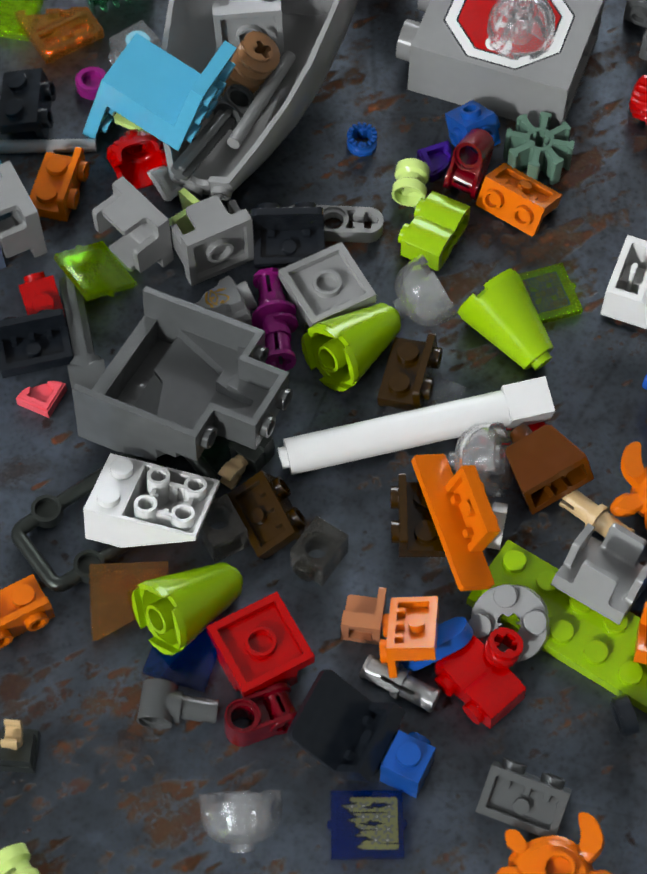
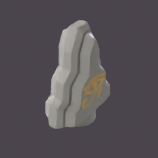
[194,275,258,325]

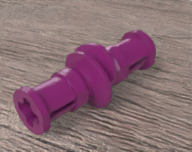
[251,267,298,371]

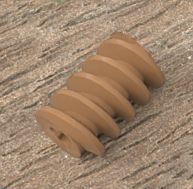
[221,31,280,96]

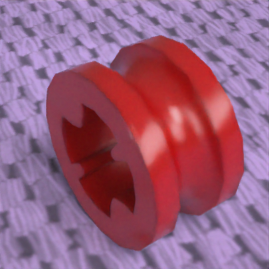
[483,627,524,669]

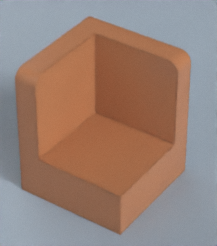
[341,587,387,645]

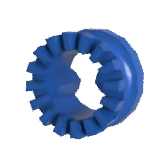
[347,122,378,157]

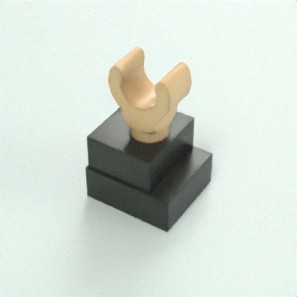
[218,436,275,490]
[0,719,41,774]

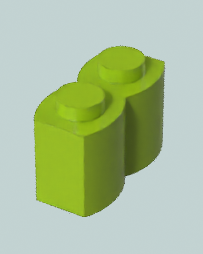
[398,191,471,271]

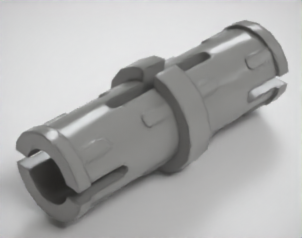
[359,654,442,713]

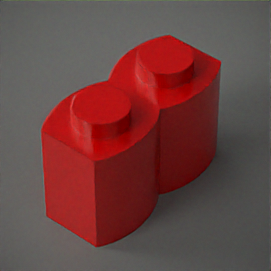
[435,635,526,729]

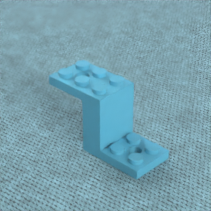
[82,33,237,151]

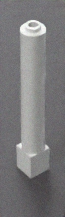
[278,376,555,475]

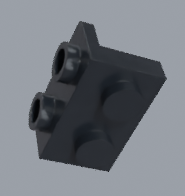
[0,68,56,139]
[0,309,74,378]

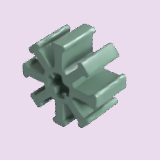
[503,111,575,185]

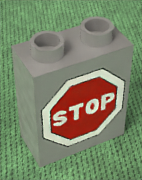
[396,0,605,130]

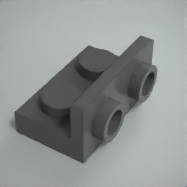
[475,757,572,837]

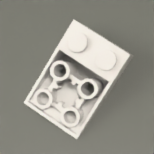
[600,235,647,329]
[83,453,220,548]

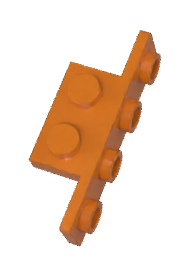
[411,454,500,591]

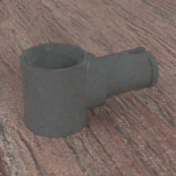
[136,678,219,729]

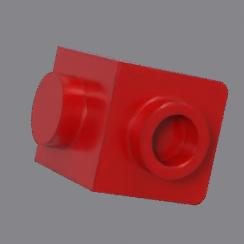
[18,271,66,317]

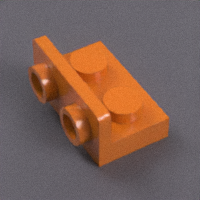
[30,147,90,222]
[476,163,562,236]
[0,574,55,649]
[379,596,439,678]

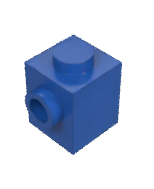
[380,730,436,798]

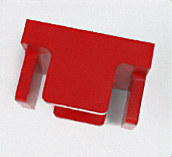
[206,591,315,697]

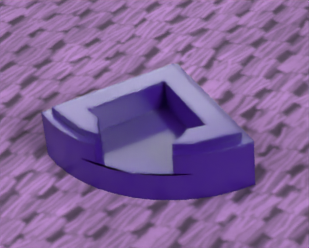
[417,140,451,183]

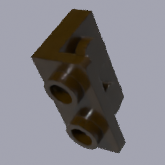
[377,333,443,411]
[226,470,310,560]
[390,473,445,557]

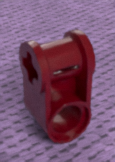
[444,128,494,200]
[224,682,297,747]

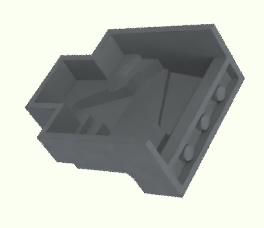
[72,286,293,461]

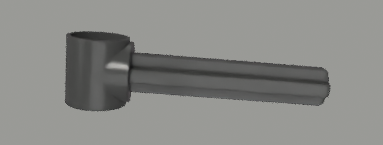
[171,84,255,181]
[59,273,106,390]

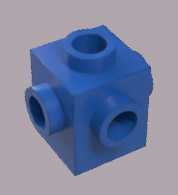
[445,100,501,153]

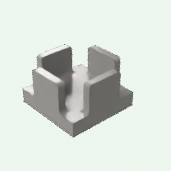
[212,0,285,58]
[0,160,48,258]
[92,176,174,273]
[170,195,254,287]
[278,242,377,332]
[551,523,647,625]

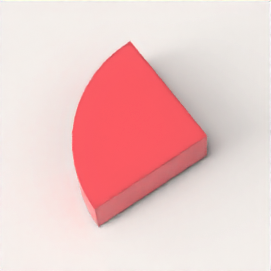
[16,380,67,418]

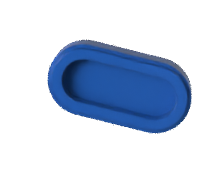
[400,617,474,671]

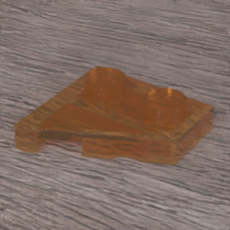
[15,6,104,65]
[89,561,169,641]

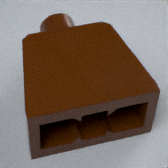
[504,425,595,515]

